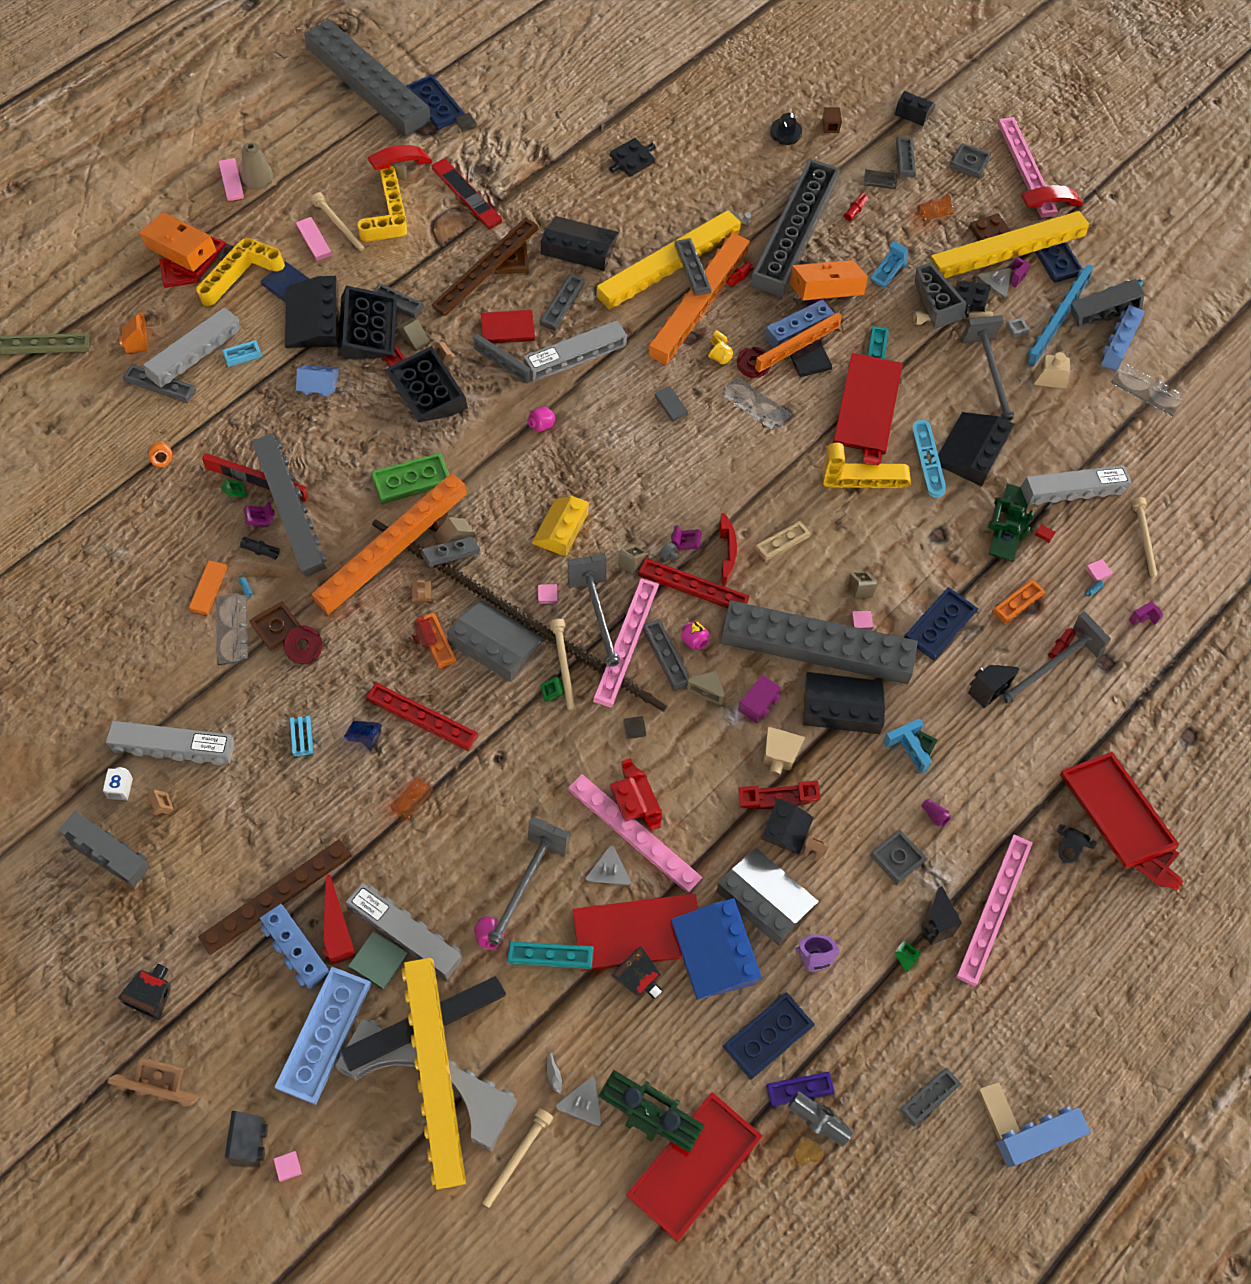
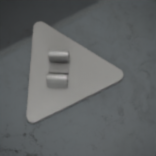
[977,268,1011,297]
[586,846,631,886]
[556,1077,601,1126]

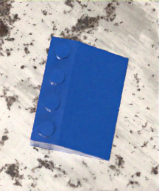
[671,898,762,1000]

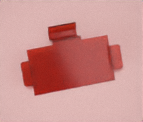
[412,617,437,647]

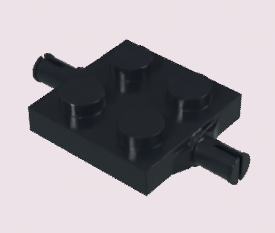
[609,137,656,177]
[955,276,991,318]

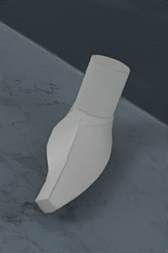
[724,209,751,225]
[547,1053,562,1094]

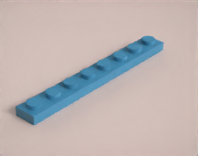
[1027,264,1093,367]

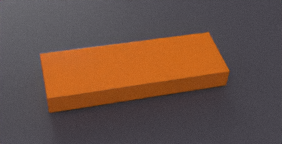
[189,560,228,615]
[992,579,1046,624]
[417,613,457,668]

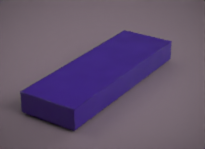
[766,1072,835,1107]

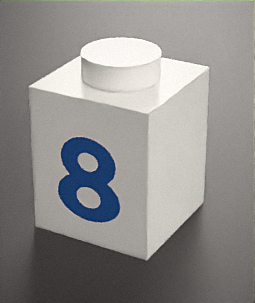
[103,767,133,801]

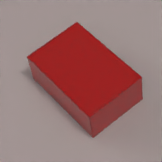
[1035,524,1056,543]

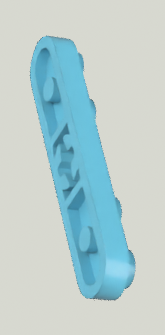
[913,420,946,498]

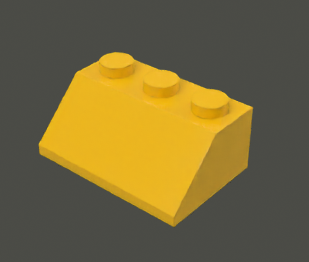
[532,496,589,557]

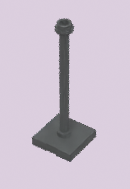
[961,315,1014,421]
[568,553,620,667]
[1001,611,1111,704]
[488,816,570,945]

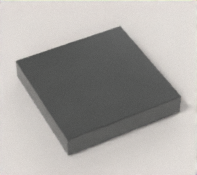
[950,143,991,179]
[870,829,927,885]

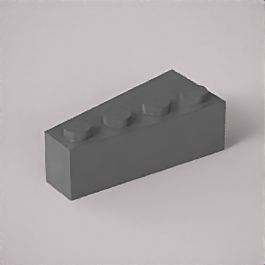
[915,262,967,329]
[1071,278,1144,327]
[59,811,150,888]

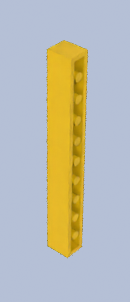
[596,210,741,310]
[930,211,1089,278]
[402,958,466,1190]

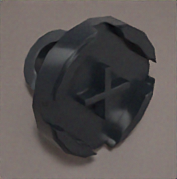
[770,113,802,145]
[1056,824,1097,863]

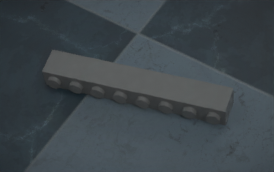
[252,433,327,577]

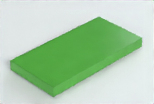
[371,453,449,504]

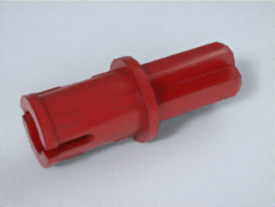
[844,193,868,222]
[726,261,754,287]
[1048,628,1076,659]

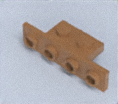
[107,1058,200,1106]

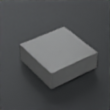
[1006,318,1030,338]

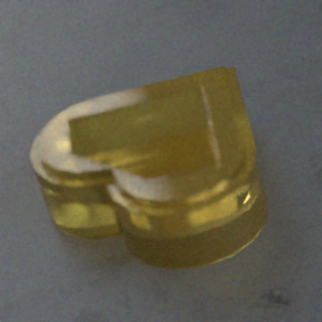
[794,1136,823,1166]

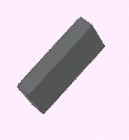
[655,386,688,422]

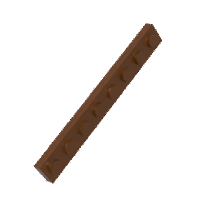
[431,217,539,316]
[198,839,352,955]

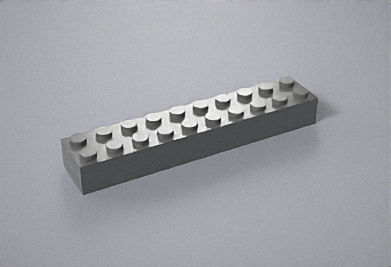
[304,19,430,136]
[751,158,840,298]
[721,600,918,684]

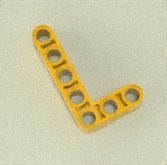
[357,165,407,242]
[196,238,285,306]
[822,443,911,488]

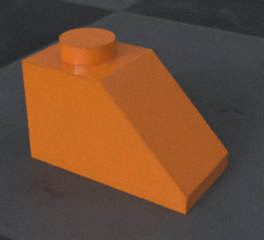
[119,312,148,353]

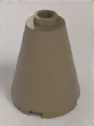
[240,142,273,190]

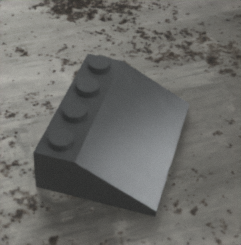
[447,601,544,682]
[716,848,819,946]

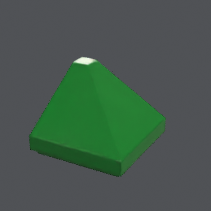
[221,480,247,497]
[540,677,563,702]
[895,941,921,972]

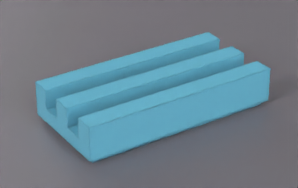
[222,340,262,367]
[290,715,314,757]

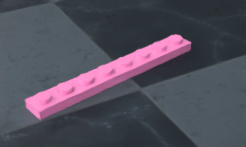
[998,117,1058,218]
[593,578,659,708]
[568,774,703,894]
[956,835,1033,987]

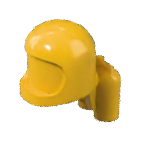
[708,330,733,365]

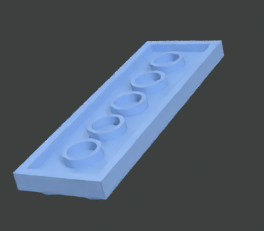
[275,967,371,1105]

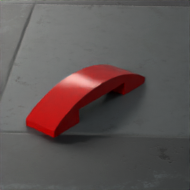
[368,145,432,170]
[1021,185,1083,208]
[719,513,737,586]
[738,781,821,809]

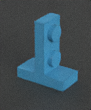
[871,241,908,289]
[883,718,931,774]

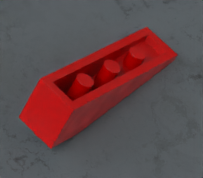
[322,874,356,965]

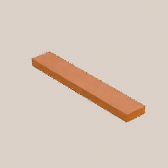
[755,312,842,372]

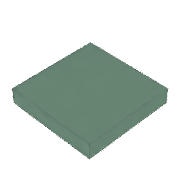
[348,931,408,990]

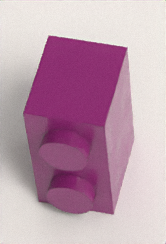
[738,675,781,723]

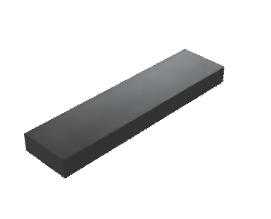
[674,238,711,296]
[540,274,585,331]
[473,334,532,383]
[123,364,196,403]
[643,619,690,691]

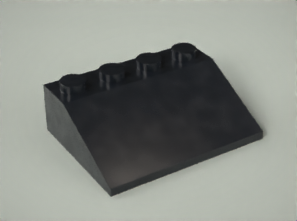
[541,216,619,271]
[285,276,338,348]
[337,285,397,359]
[385,346,468,423]
[938,412,1014,487]
[803,672,885,734]

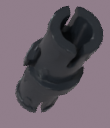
[240,536,280,560]

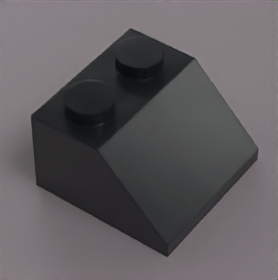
[895,91,936,126]
[968,665,1020,709]
[761,798,814,855]
[921,886,962,945]
[225,1111,268,1167]

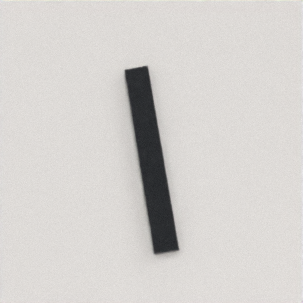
[340,976,506,1072]

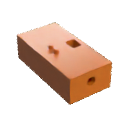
[139,212,217,272]
[789,260,868,301]

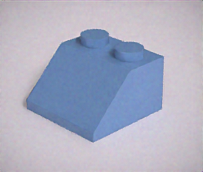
[296,364,339,396]

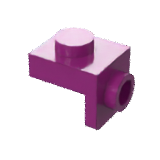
[244,502,275,527]
[671,525,702,550]

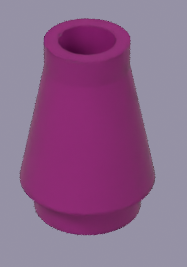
[921,798,951,828]

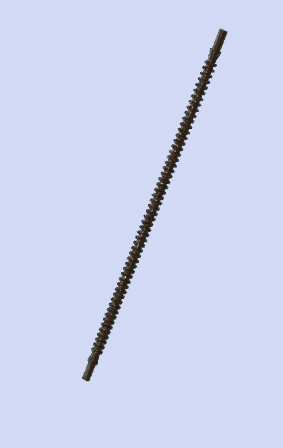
[372,519,668,712]

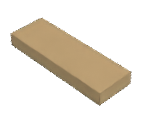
[755,521,811,562]
[978,1082,1020,1141]

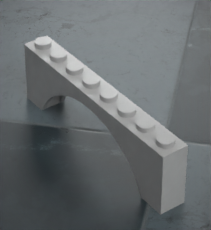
[335,1019,517,1152]

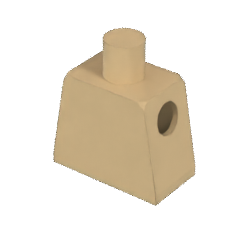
[1034,352,1070,389]
[763,727,805,777]

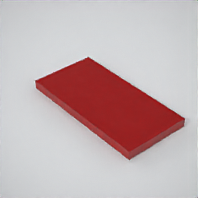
[833,353,903,455]
[1060,752,1179,869]
[573,893,698,972]
[626,1092,763,1242]

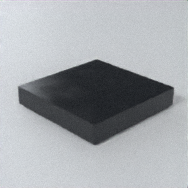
[789,339,832,377]

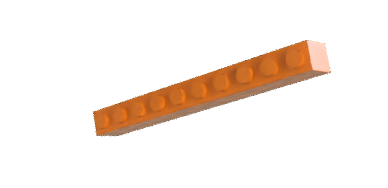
[648,233,750,365]
[312,473,467,616]

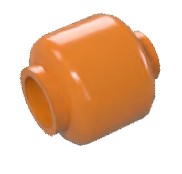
[147,441,173,467]

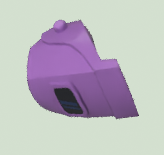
[796,935,839,972]

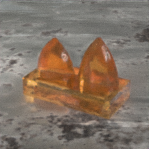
[917,194,954,221]
[390,777,433,820]

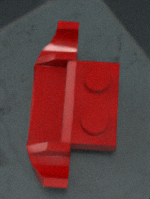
[610,758,662,831]
[1133,850,1183,890]

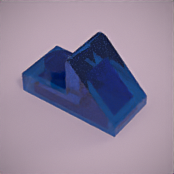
[344,720,382,751]

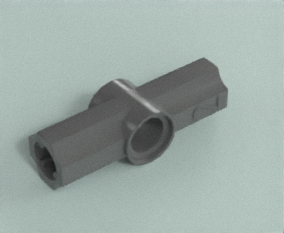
[788,1091,854,1147]

